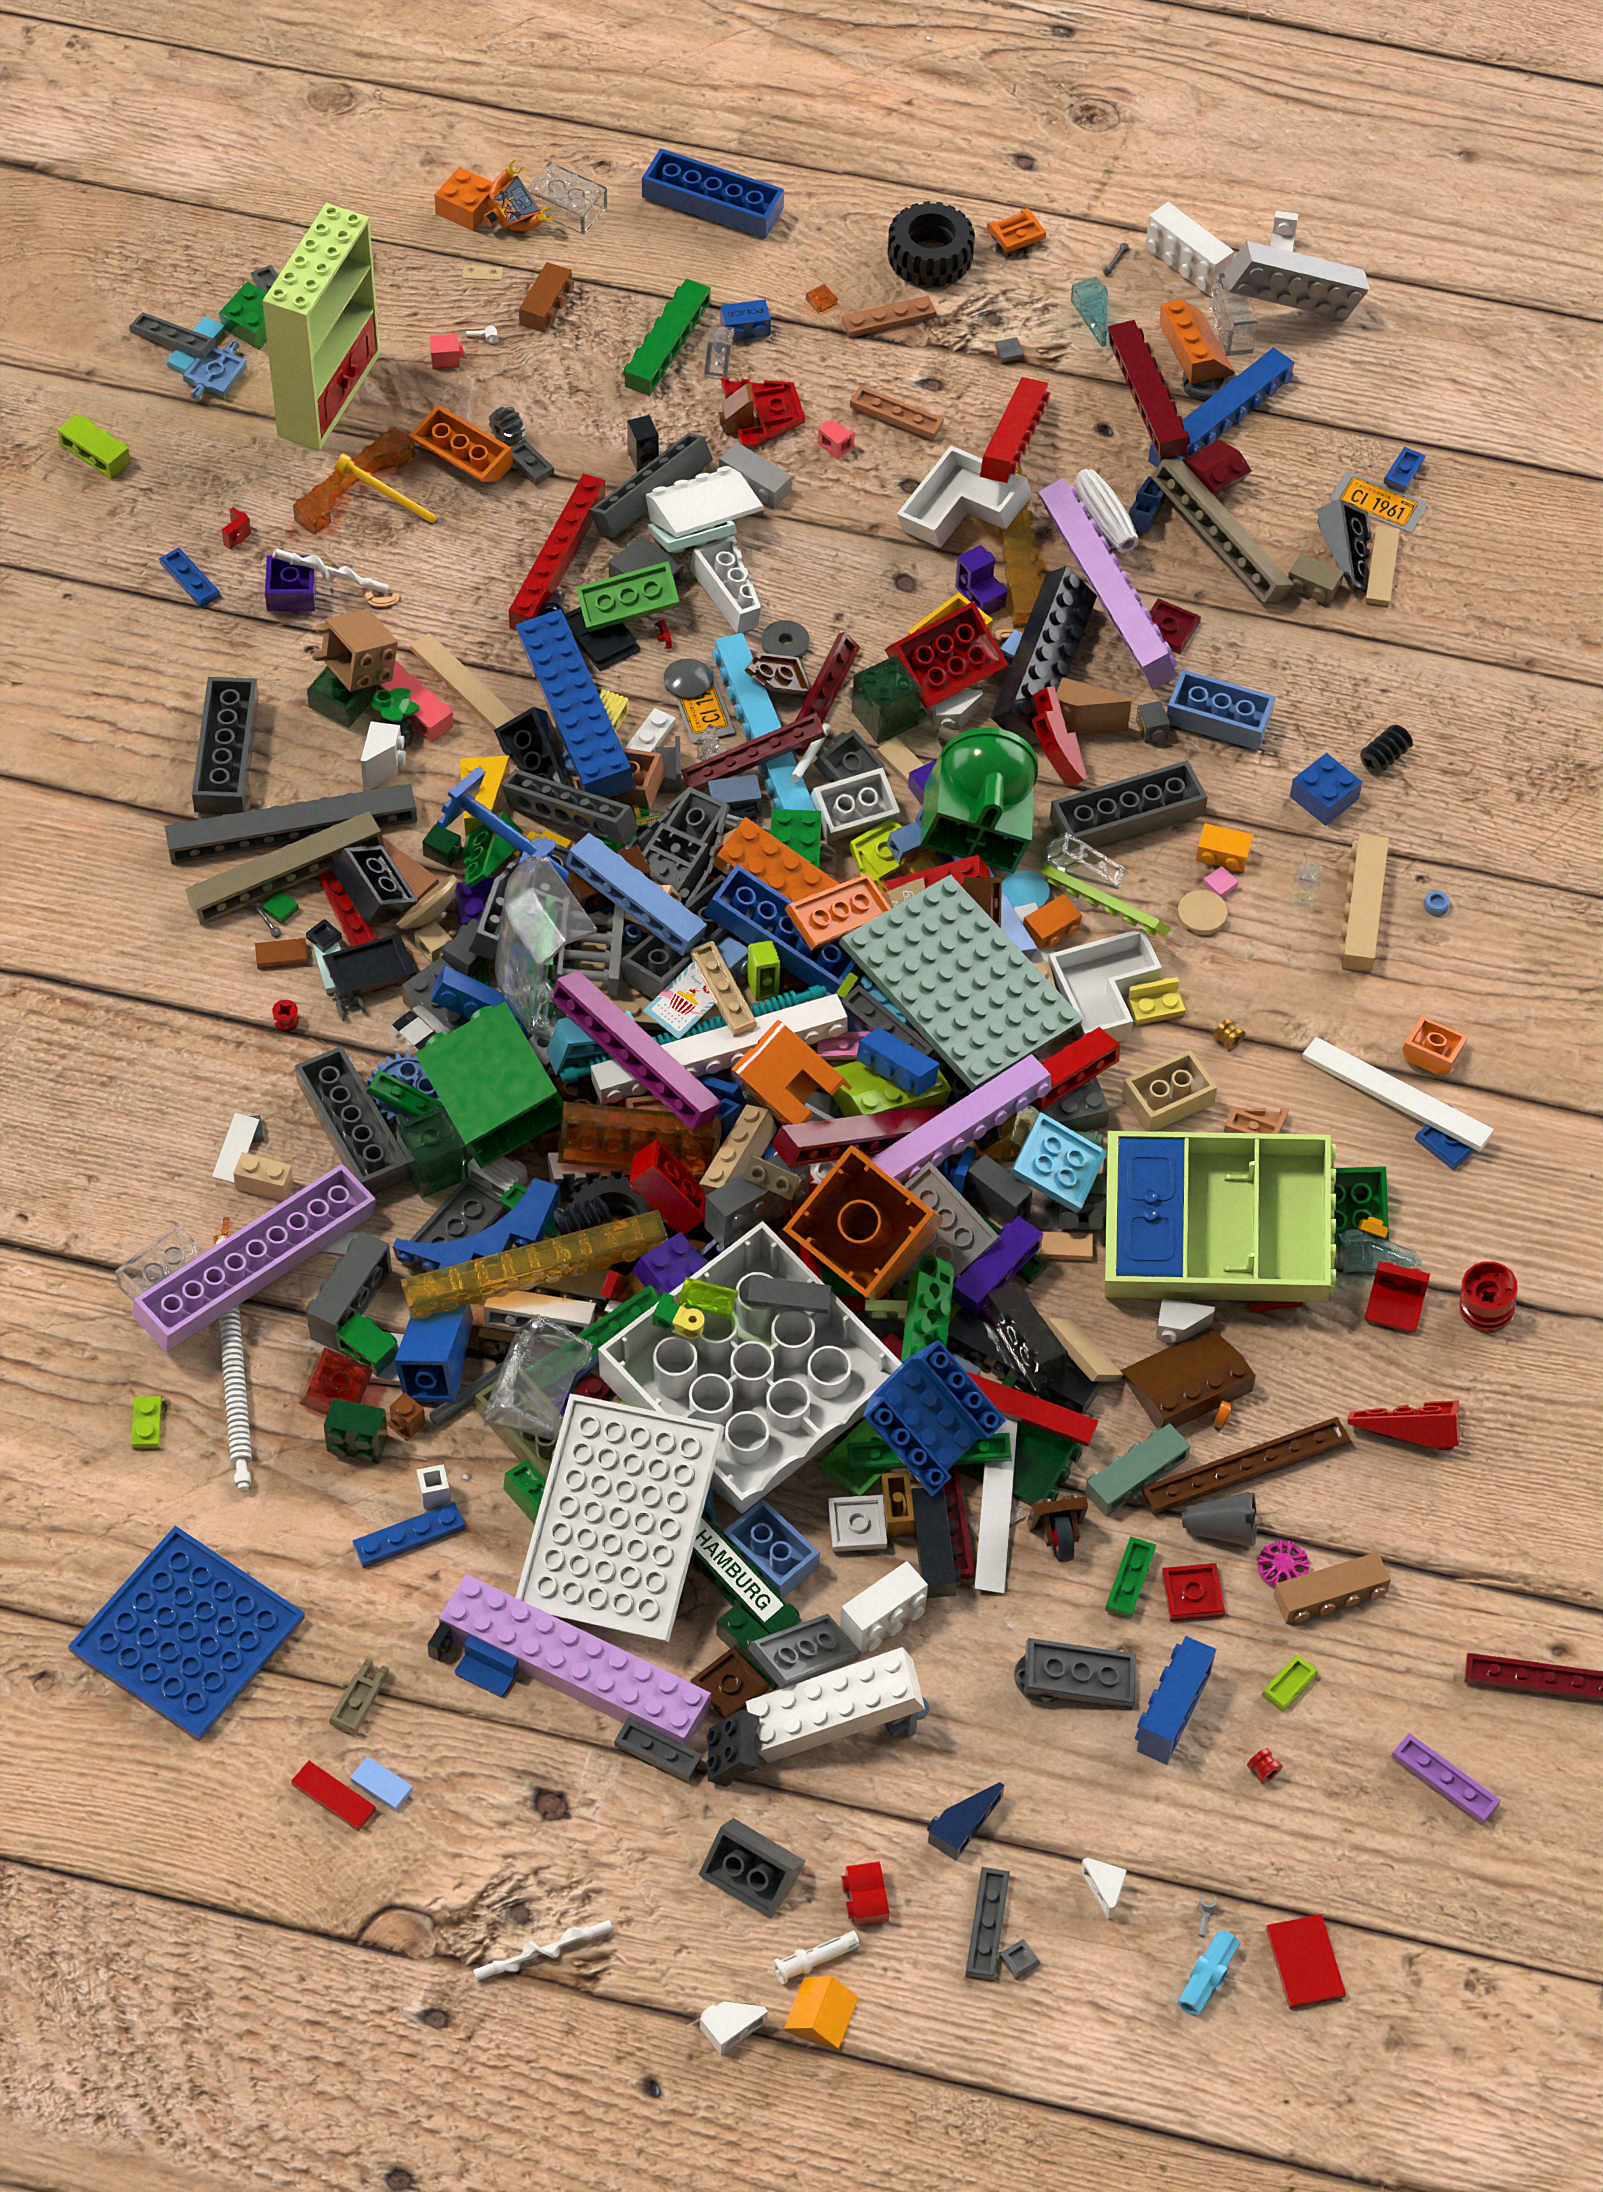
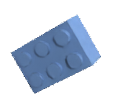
[723,1499,820,1598]

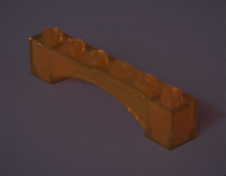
[293,426,415,536]

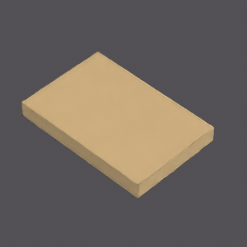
[1042,1318,1123,1382]

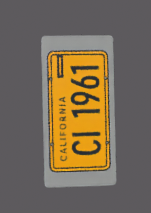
[1329,471,1428,532]
[674,662,735,743]

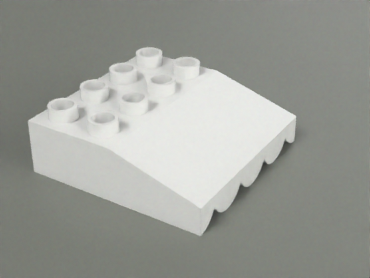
[598,1221,902,1514]

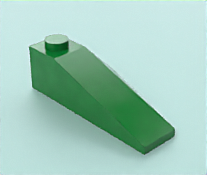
[463,812,523,888]

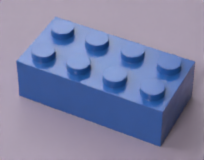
[1135,1636,1217,1765]

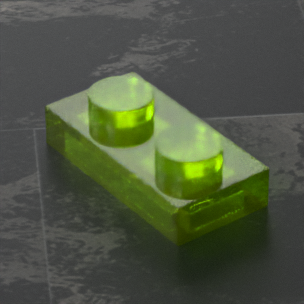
[678,1277,738,1319]

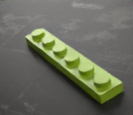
[1041,864,1171,937]

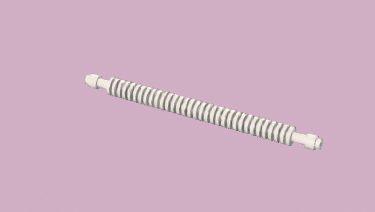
[215,1235,252,1492]

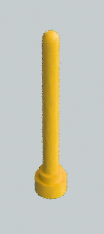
[334,453,437,523]

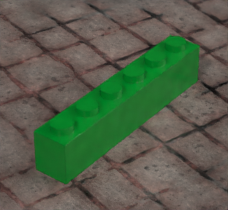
[623,278,711,396]

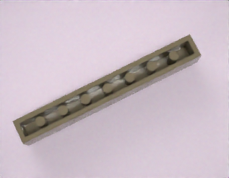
[1151,459,1294,603]
[185,811,384,925]

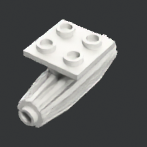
[1074,469,1139,553]

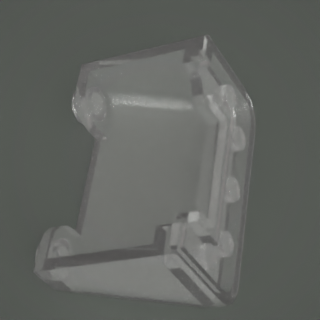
[483,1314,593,1440]

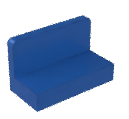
[455,1636,519,1698]

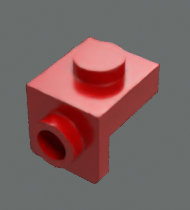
[222,507,251,550]

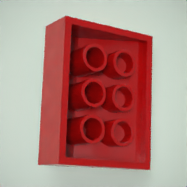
[884,601,1008,709]

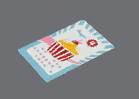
[643,962,715,1039]

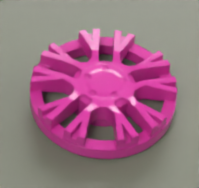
[1257,1540,1309,1588]

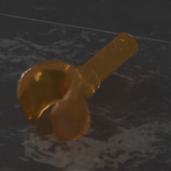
[213,1217,230,1245]

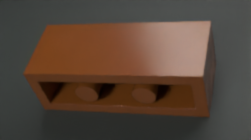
[519,262,574,333]

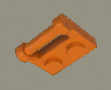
[987,208,1046,253]

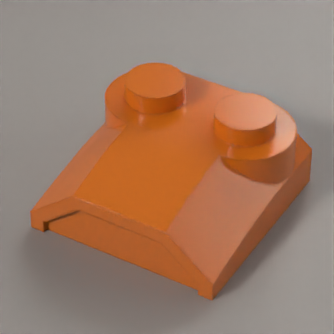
[1402,1016,1469,1075]

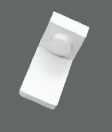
[1270,211,1298,252]

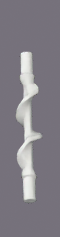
[273,548,388,594]
[473,1920,613,1981]

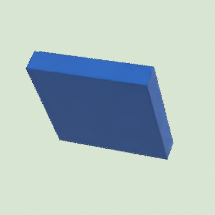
[1414,1105,1476,1171]

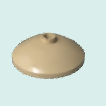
[396,875,457,929]

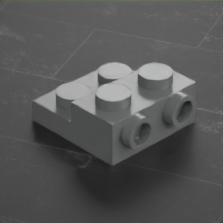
[813,729,885,782]

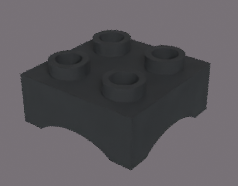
[706,1710,760,1787]

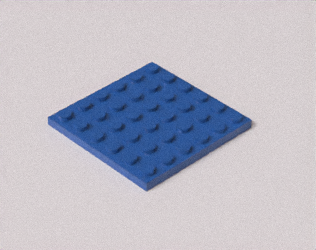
[68,1526,305,1741]

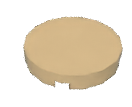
[1177,890,1228,935]

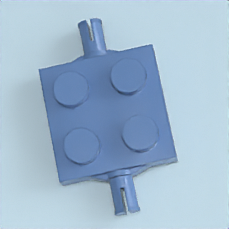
[183,340,247,400]

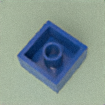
[1290,752,1363,826]

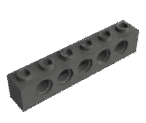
[501,769,638,844]

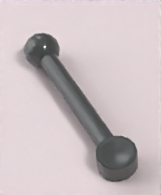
[1103,243,1129,275]
[249,901,281,938]

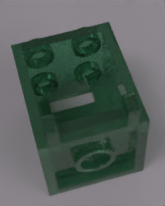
[852,656,927,744]
[395,1100,469,1199]

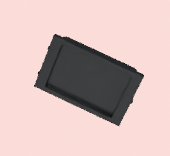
[564,606,640,671]
[322,933,417,998]

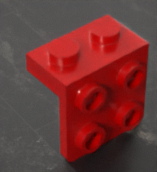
[1365,1261,1430,1333]

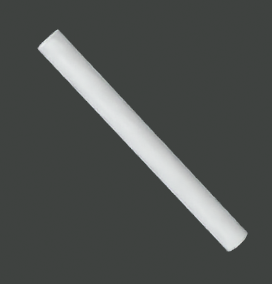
[790,723,831,783]

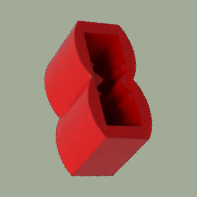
[841,1861,890,1927]

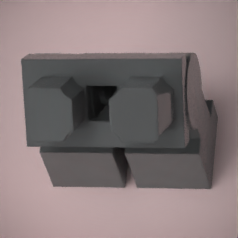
[1056,1174,1107,1230]

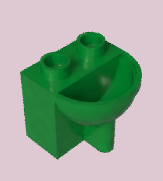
[920,728,1038,874]

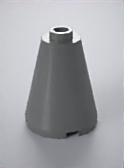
[1182,1492,1257,1547]

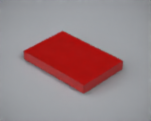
[1266,1914,1346,2009]

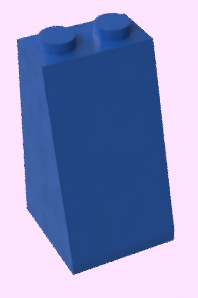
[395,1297,473,1402]

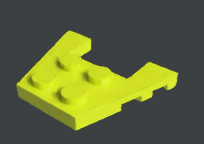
[849,818,942,894]

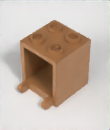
[312,608,398,692]

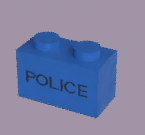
[720,299,771,341]

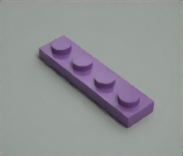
[1391,1733,1501,1824]

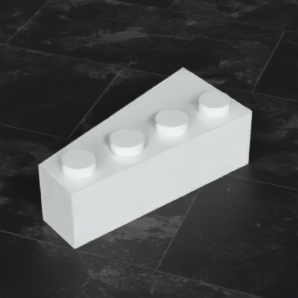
[690,536,761,634]

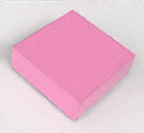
[1203,866,1239,898]

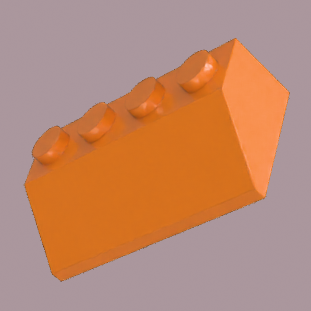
[1159,299,1235,384]
[408,404,514,482]

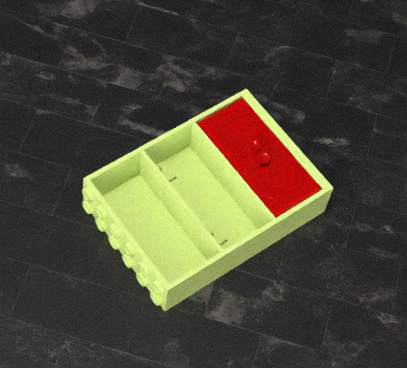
[263,203,380,450]

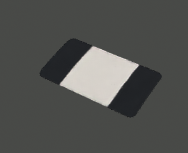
[392,1011,436,1050]

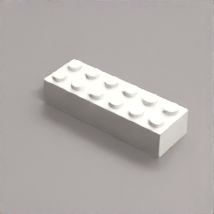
[746,1647,925,1763]

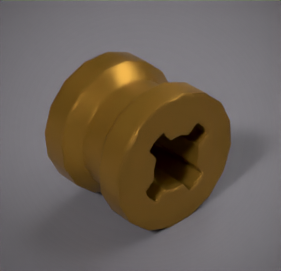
[1213,1019,1245,1051]

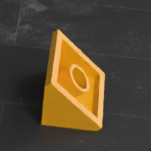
[784,1976,859,2050]

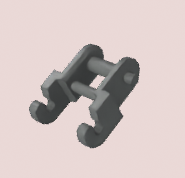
[332,992,366,1021]

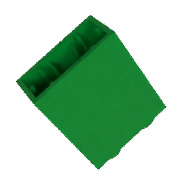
[415,1001,572,1169]

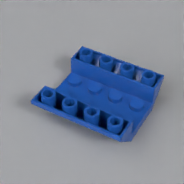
[863,1340,1006,1496]

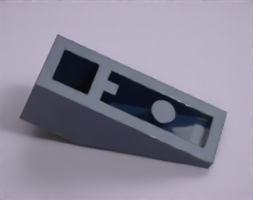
[927,1782,1005,1861]

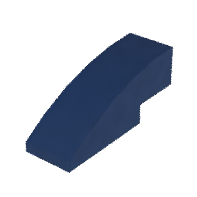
[1128,476,1166,533]

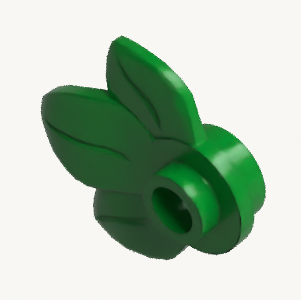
[371,688,420,721]

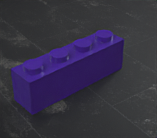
[951,1216,1043,1316]

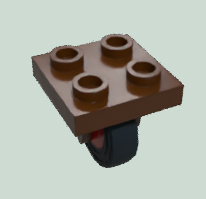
[1027,1495,1088,1562]

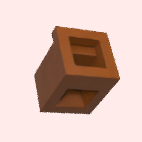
[387,1392,426,1441]

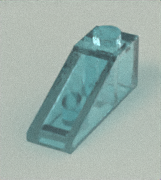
[1070,276,1108,347]
[1338,1230,1422,1273]

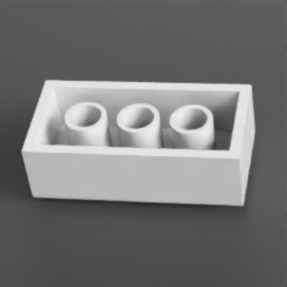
[1145,202,1234,296]

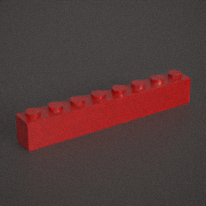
[980,377,1051,483]
[509,473,605,631]

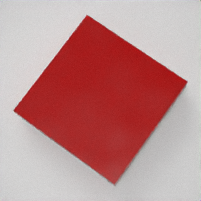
[1161,1563,1225,1621]

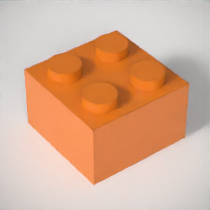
[434,167,493,231]

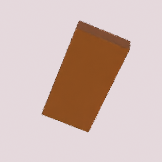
[255,938,308,969]

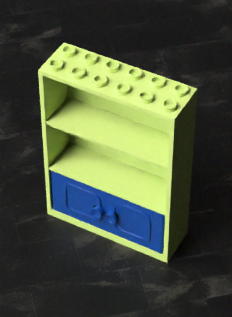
[1105,1131,1336,1302]

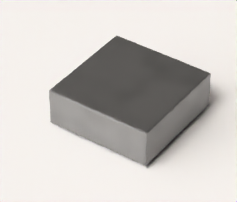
[995,337,1024,364]
[999,1939,1040,1980]

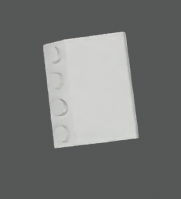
[645,466,764,538]

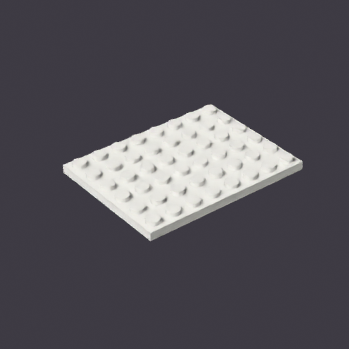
[515,1394,724,1642]

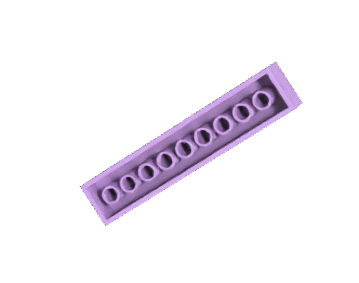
[1038,478,1178,690]
[132,1164,376,1352]
[439,1574,711,1747]

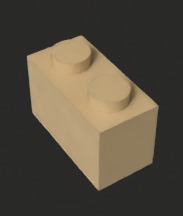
[233,1152,294,1202]

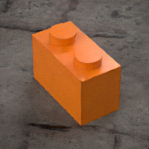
[1023,894,1082,950]

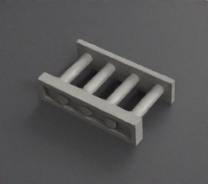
[551,898,624,996]

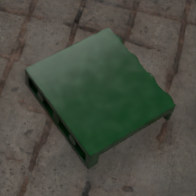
[958,1375,1094,1507]

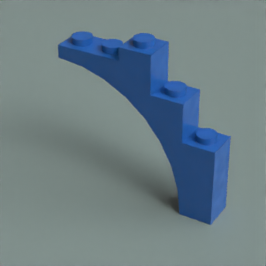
[392,1178,561,1291]

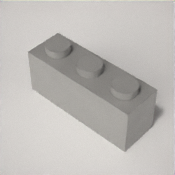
[719,442,792,508]

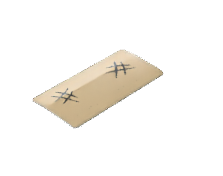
[462,265,503,280]

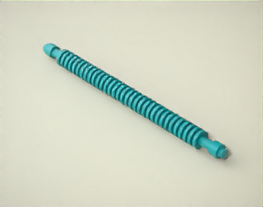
[559,985,827,1084]

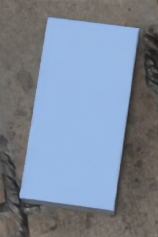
[350,1756,413,1811]

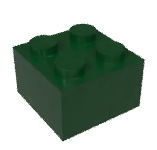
[324,1398,388,1463]

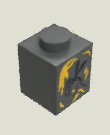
[1136,701,1170,743]

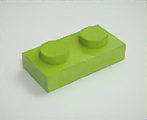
[131,1396,162,1449]

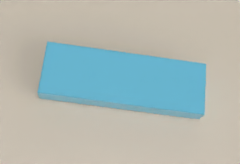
[166,317,225,374]

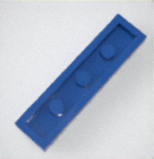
[352,1502,465,1568]

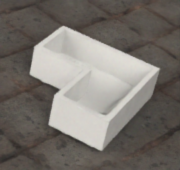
[897,446,1032,548]
[1048,928,1162,1042]

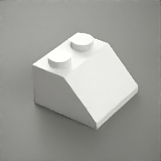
[361,722,406,791]

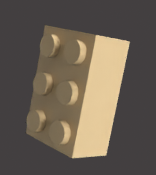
[1122,1049,1217,1132]

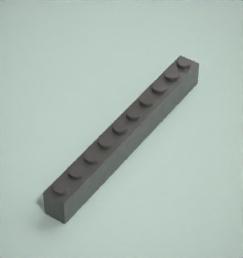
[164,783,417,864]

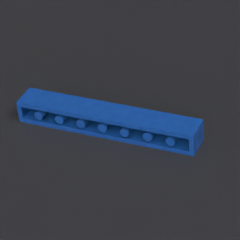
[1148,347,1294,468]

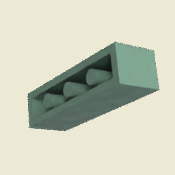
[1085,1423,1191,1517]

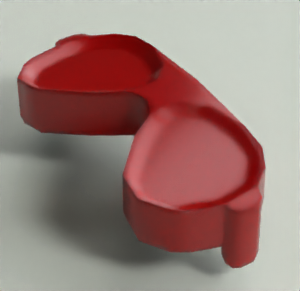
[655,620,672,650]

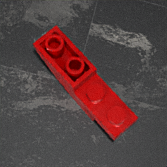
[1031,686,1088,787]

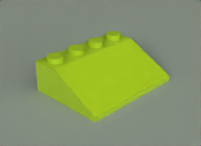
[832,1061,952,1117]

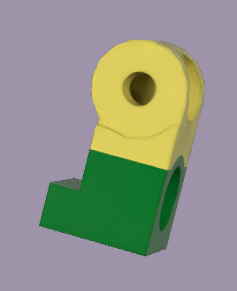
[652,1292,705,1339]

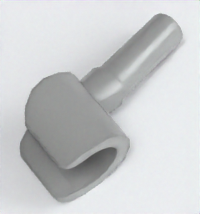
[1198,1894,1217,1937]

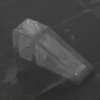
[1044,832,1124,889]

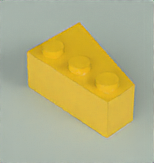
[460,756,510,836]

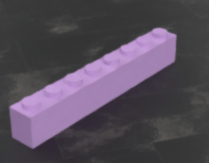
[871,1054,1052,1186]

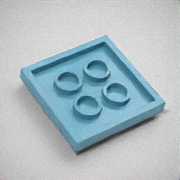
[1010,1112,1107,1213]

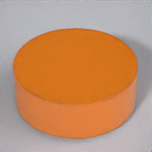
[1213,1400,1232,1429]

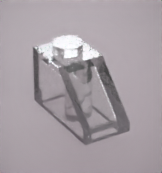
[704,325,735,380]

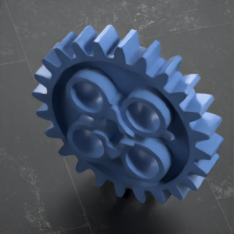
[366,1051,441,1130]

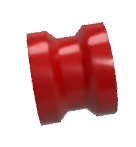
[272,999,299,1032]
[1247,1748,1283,1784]

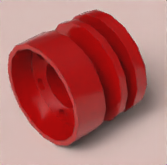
[1459,1261,1518,1332]

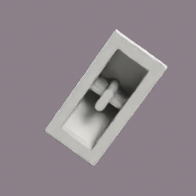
[1081,1858,1126,1919]

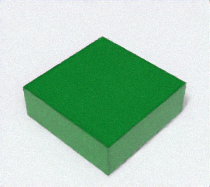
[263,891,299,925]

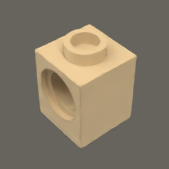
[414,920,452,964]

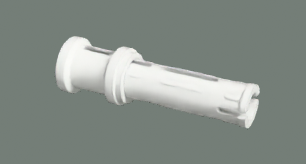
[773,1931,860,1984]

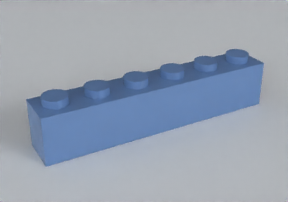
[565,833,707,956]

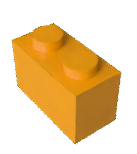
[1196,823,1253,872]

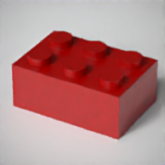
[629,1139,706,1235]

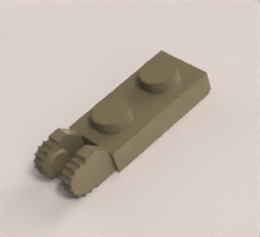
[329,1659,389,1735]

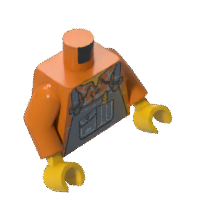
[483,159,555,231]

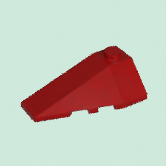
[1347,1400,1460,1450]

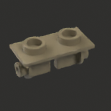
[743,1155,802,1200]

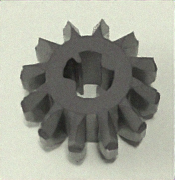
[489,405,526,446]

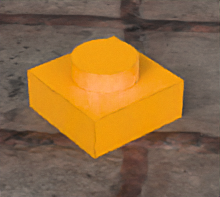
[1357,1217,1389,1239]

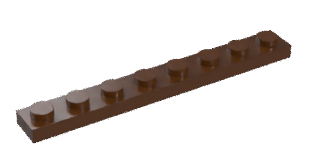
[1141,1416,1349,1514]

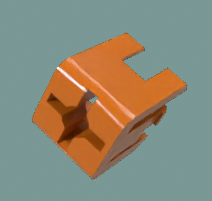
[731,1020,852,1126]

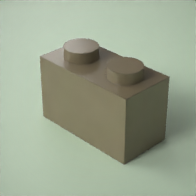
[1288,553,1344,606]

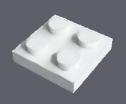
[828,1495,887,1552]

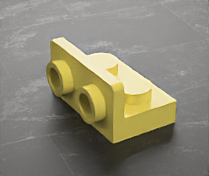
[1127,977,1185,1026]

